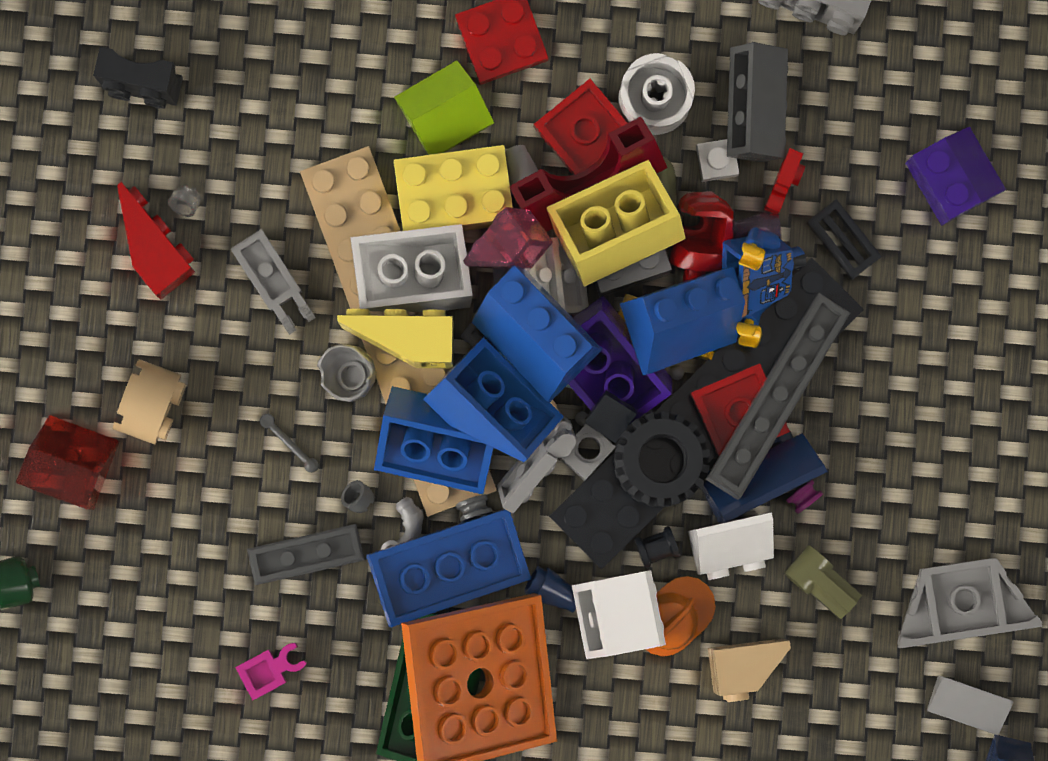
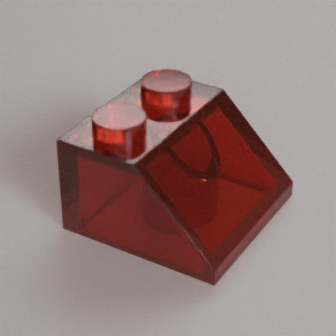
[16,415,120,510]

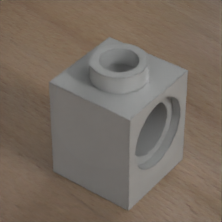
[559,425,615,481]

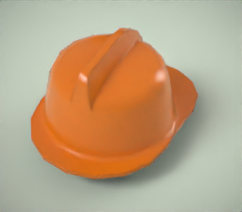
[646,576,716,656]

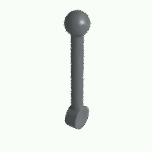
[260,414,319,473]

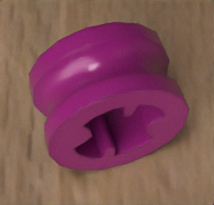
[786,480,823,514]

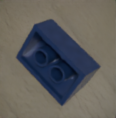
[701,431,828,524]

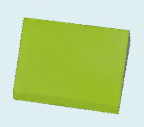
[394,61,494,155]

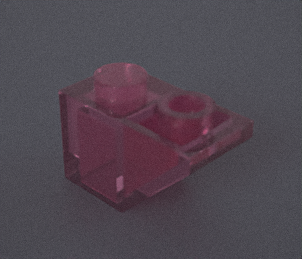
[463,207,553,269]

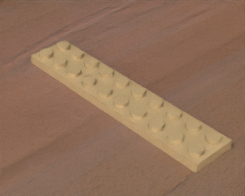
[300,146,497,517]

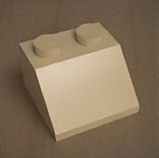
[708,639,791,702]

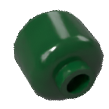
[0,556,40,610]

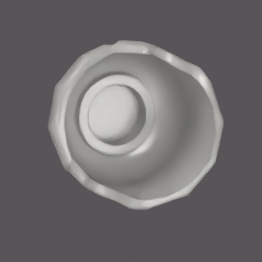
[317,344,376,402]

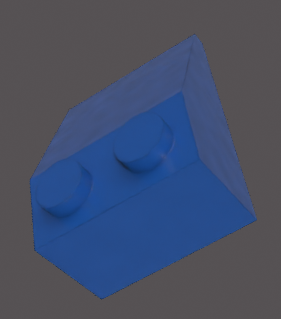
[423,337,564,462]

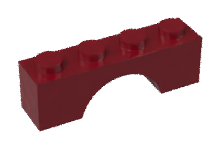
[509,117,668,237]

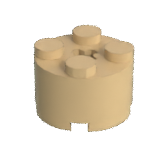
[112,359,186,445]

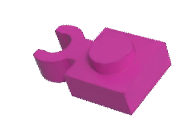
[235,643,307,701]

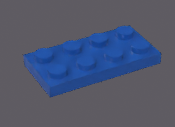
[366,509,531,627]

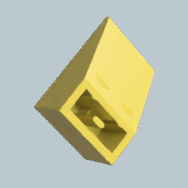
[337,309,454,369]

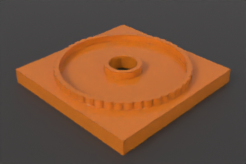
[401,593,557,761]

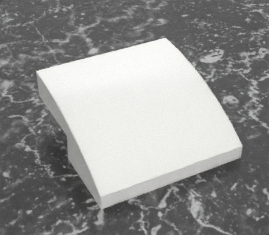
[522,237,588,315]

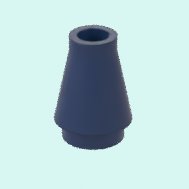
[524,566,576,613]

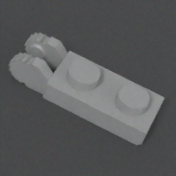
[231,229,316,335]
[497,417,577,513]

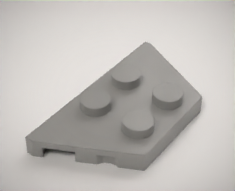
[897,558,1042,648]

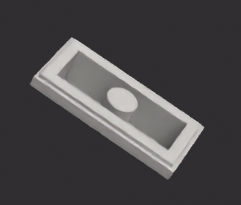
[927,675,1013,735]

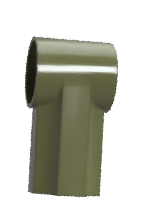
[784,545,862,619]

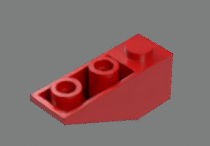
[117,182,195,300]

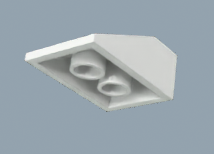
[350,224,473,312]
[688,512,774,580]

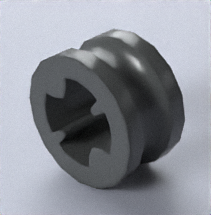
[456,494,493,523]

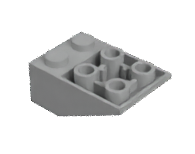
[758,0,871,36]

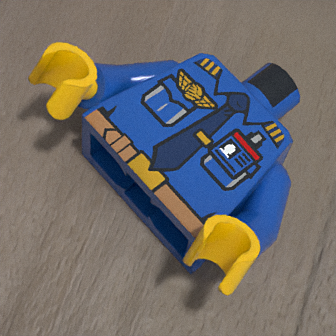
[722,227,806,348]

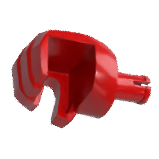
[669,191,735,282]

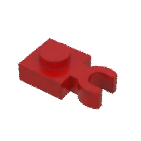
[764,148,806,216]

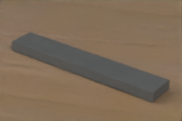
[706,293,850,500]

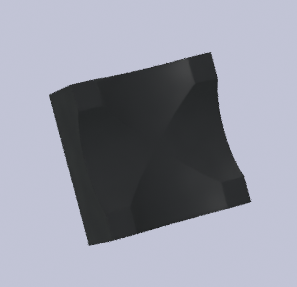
[93,47,183,109]

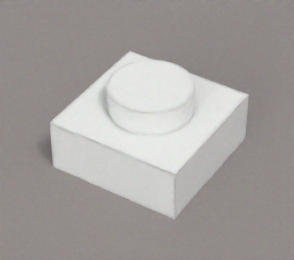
[696,139,739,182]

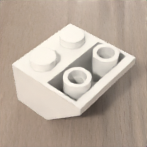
[572,570,666,659]

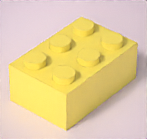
[394,145,514,231]
[546,160,686,287]

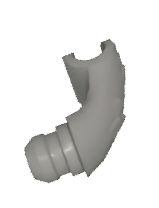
[381,497,424,550]

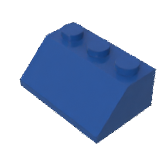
[472,265,603,403]
[620,266,745,375]
[374,386,494,495]

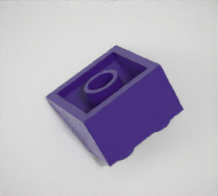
[905,127,1006,226]

